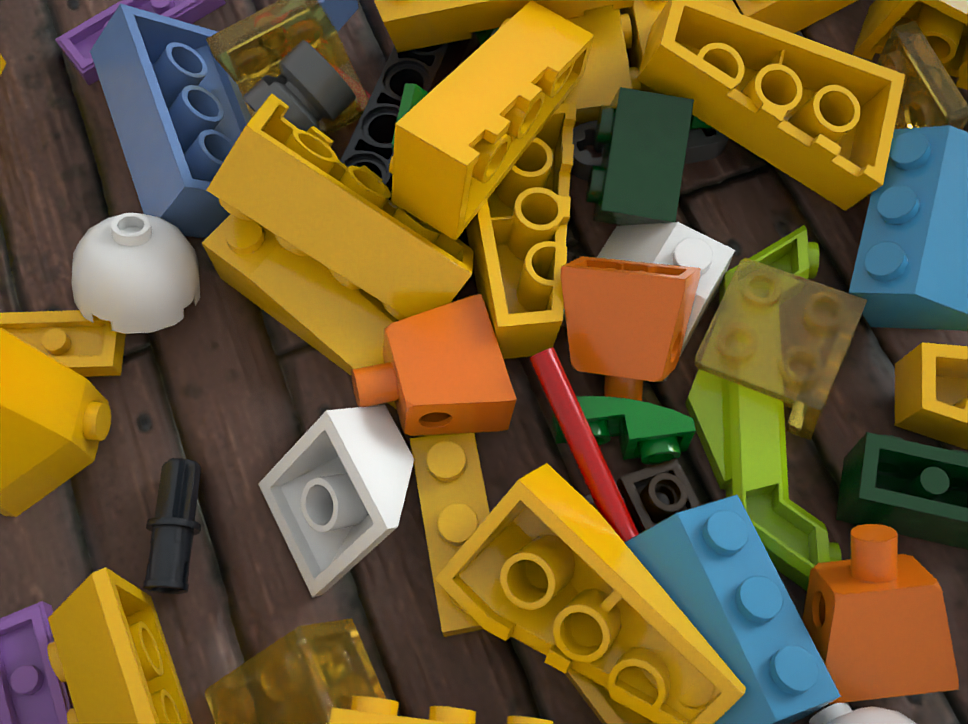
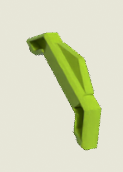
[685,225,842,591]

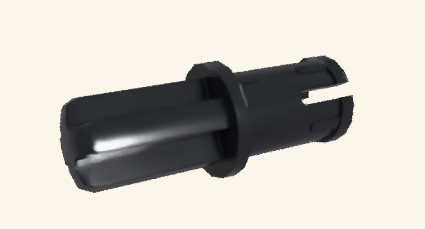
[143,458,201,594]

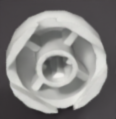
[72,213,200,334]

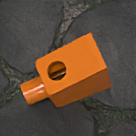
[561,256,701,401]
[351,294,517,436]
[802,524,959,704]

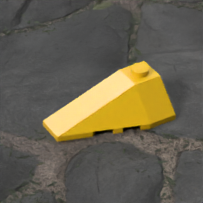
[202,214,399,410]
[0,327,111,517]
[434,463,746,724]

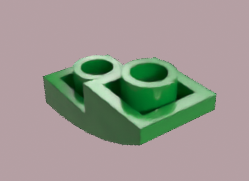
[552,396,696,465]

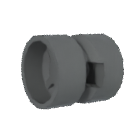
[242,40,356,132]

